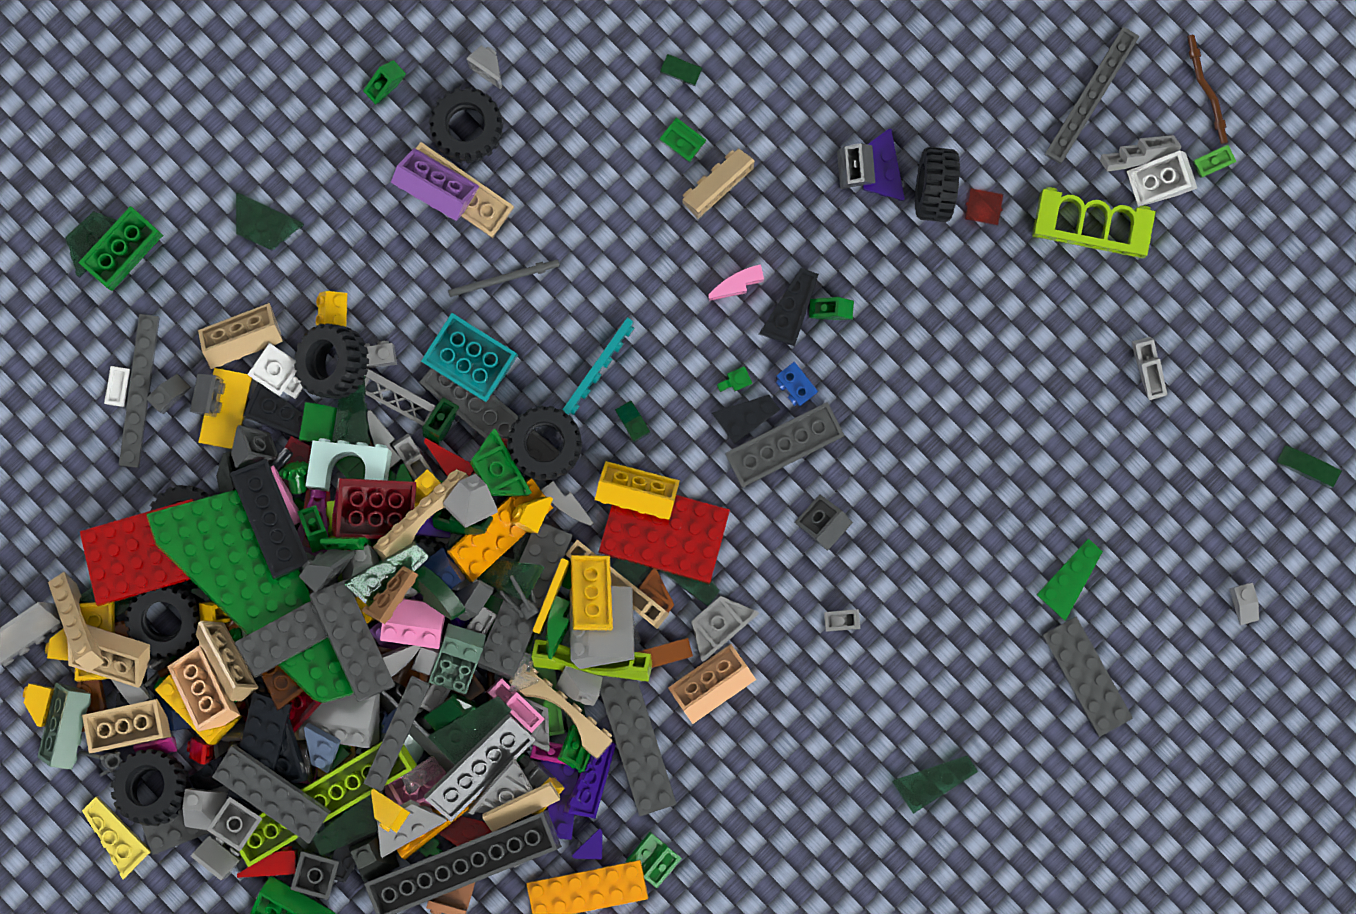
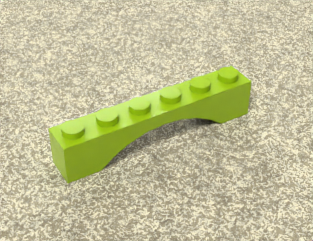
[532,639,652,682]

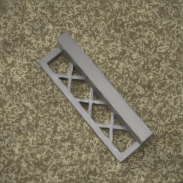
[359,369,436,426]

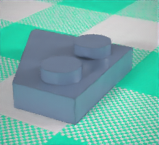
[304,723,341,773]

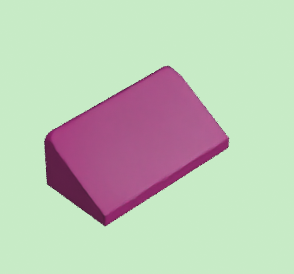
[133,737,177,753]
[530,742,567,765]

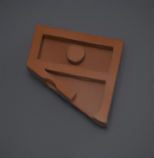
[639,568,674,613]

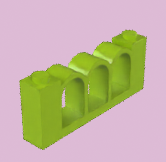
[1032,187,1156,259]

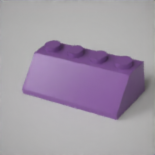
[391,148,479,221]

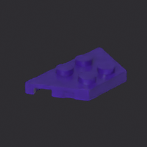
[863,128,905,201]

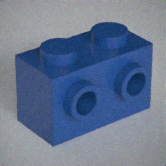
[775,361,818,407]

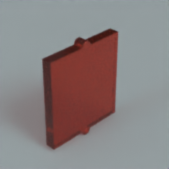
[965,188,1004,225]

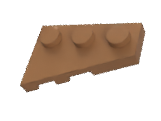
[361,566,418,625]

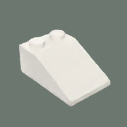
[1127,151,1197,207]

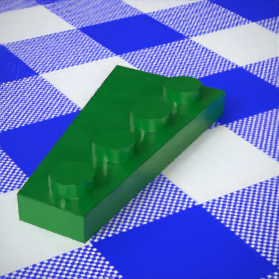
[1036,539,1103,621]

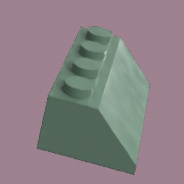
[37,682,91,770]

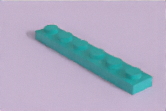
[562,317,635,415]

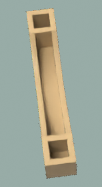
[373,469,468,568]
[565,540,669,629]
[48,572,104,673]
[509,665,613,760]

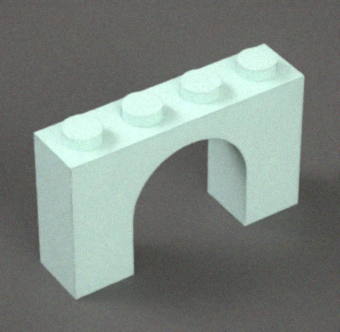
[306,438,392,492]

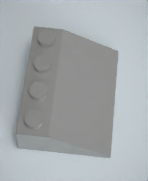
[570,586,634,669]
[0,602,62,667]
[299,693,380,748]

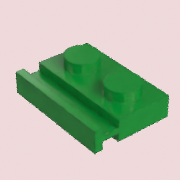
[659,117,706,163]
[558,724,591,773]

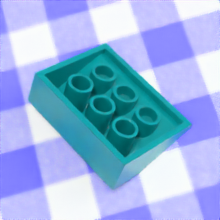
[421,313,518,402]

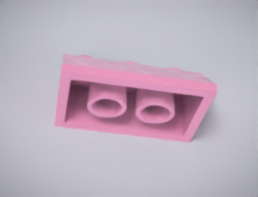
[380,598,445,649]

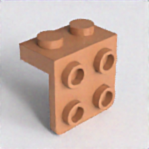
[426,882,475,914]

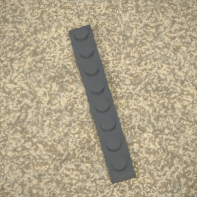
[1044,26,1140,164]
[119,314,160,468]

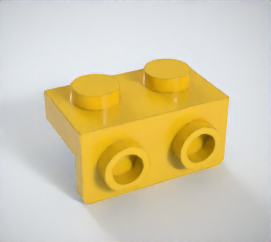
[316,291,347,327]

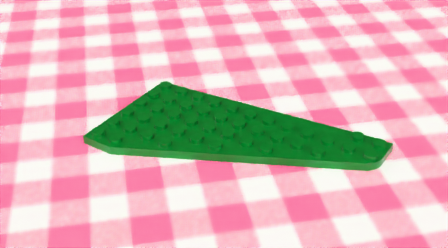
[146,490,353,703]

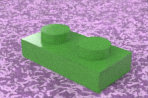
[1192,145,1236,178]

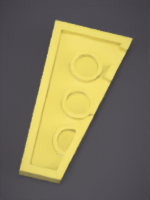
[82,796,151,879]

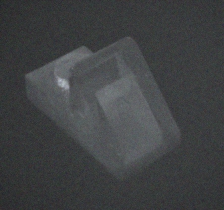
[510,652,539,693]

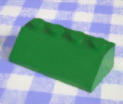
[78,206,164,291]
[250,876,336,914]

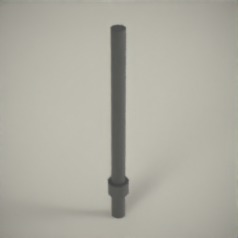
[448,259,560,297]

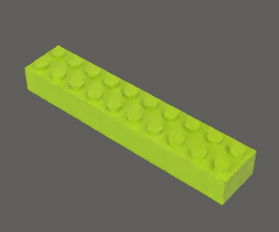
[240,740,417,867]

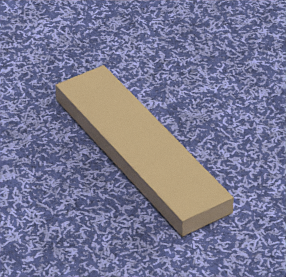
[482,782,560,832]

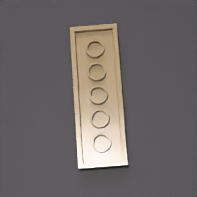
[416,142,514,238]

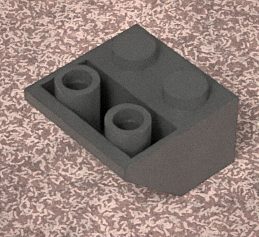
[837,143,875,189]
[190,374,225,417]

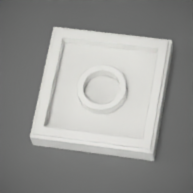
[248,343,297,396]

